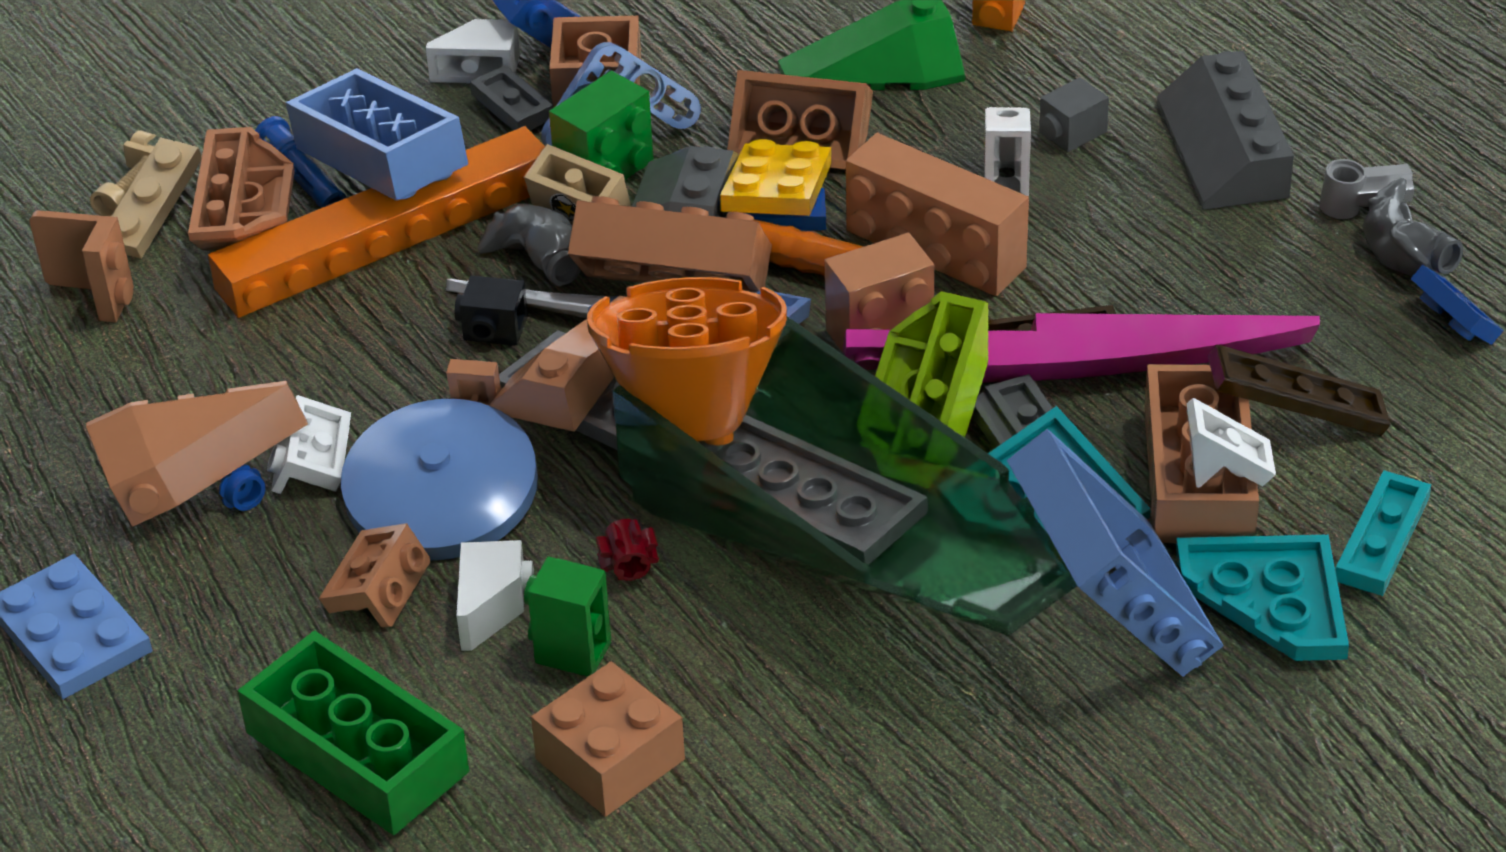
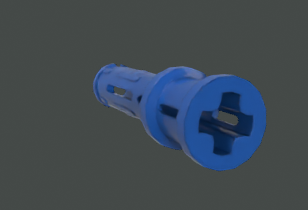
[255,116,347,208]

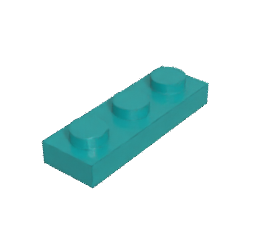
[1335,470,1432,596]

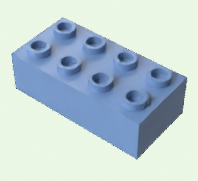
[285,68,468,201]

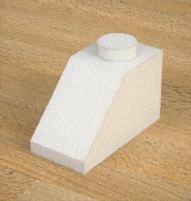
[426,19,520,83]
[457,540,534,651]

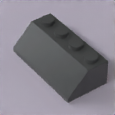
[1157,51,1294,209]

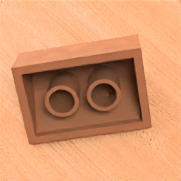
[727,70,873,170]

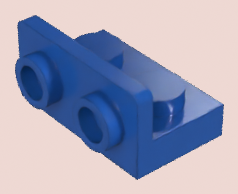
[492,0,581,48]

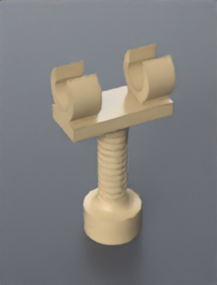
[90,130,189,217]

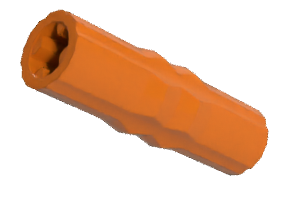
[754,219,864,276]

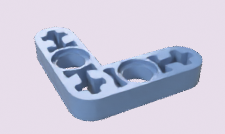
[541,42,701,146]

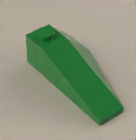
[778,0,965,90]

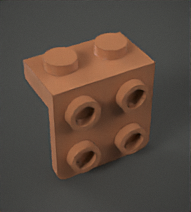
[29,210,134,323]

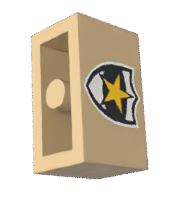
[524,144,631,224]

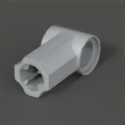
[1319,159,1414,219]

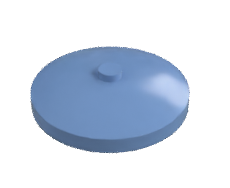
[341,399,538,560]

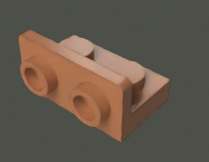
[319,523,430,628]

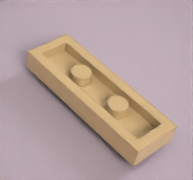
[111,137,202,259]

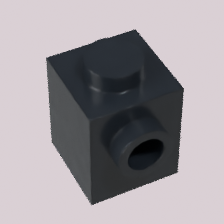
[454,275,528,346]

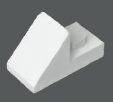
[1187,398,1276,488]

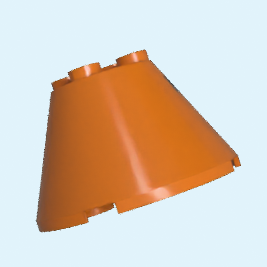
[587,277,787,449]

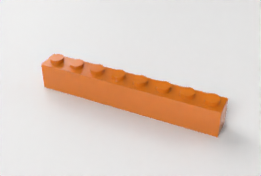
[208,126,545,318]

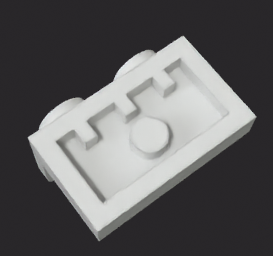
[267,395,351,494]

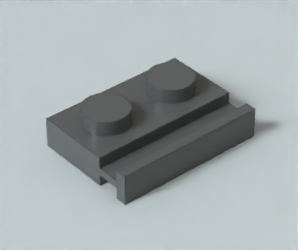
[972,374,1052,449]

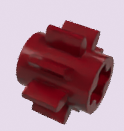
[596,519,659,581]

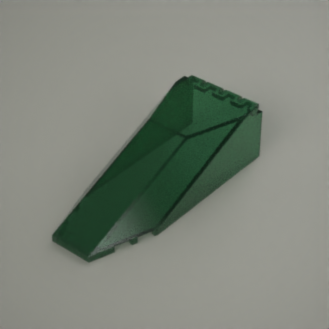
[613,317,1077,636]

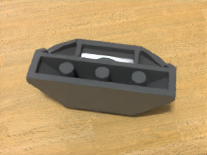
[632,146,739,218]

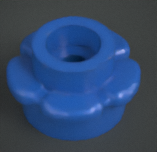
[219,464,265,511]

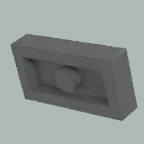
[470,65,553,131]

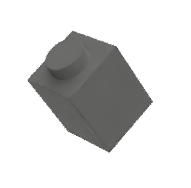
[1039,77,1109,152]

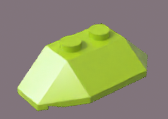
[861,291,988,489]

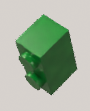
[524,556,611,677]

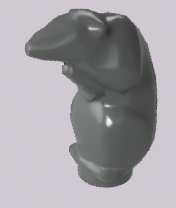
[1363,177,1463,276]
[477,204,581,286]

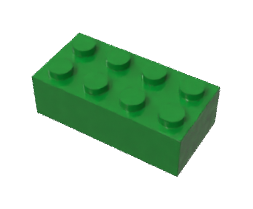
[237,630,470,836]

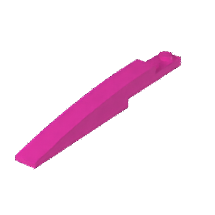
[843,313,1320,383]

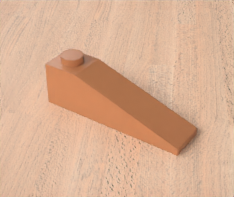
[489,296,625,432]
[86,381,308,527]

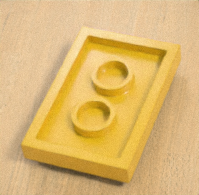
[720,139,832,216]

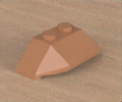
[188,127,295,250]

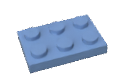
[0,554,153,699]

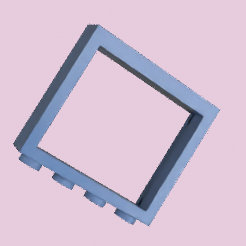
[1007,429,1224,677]

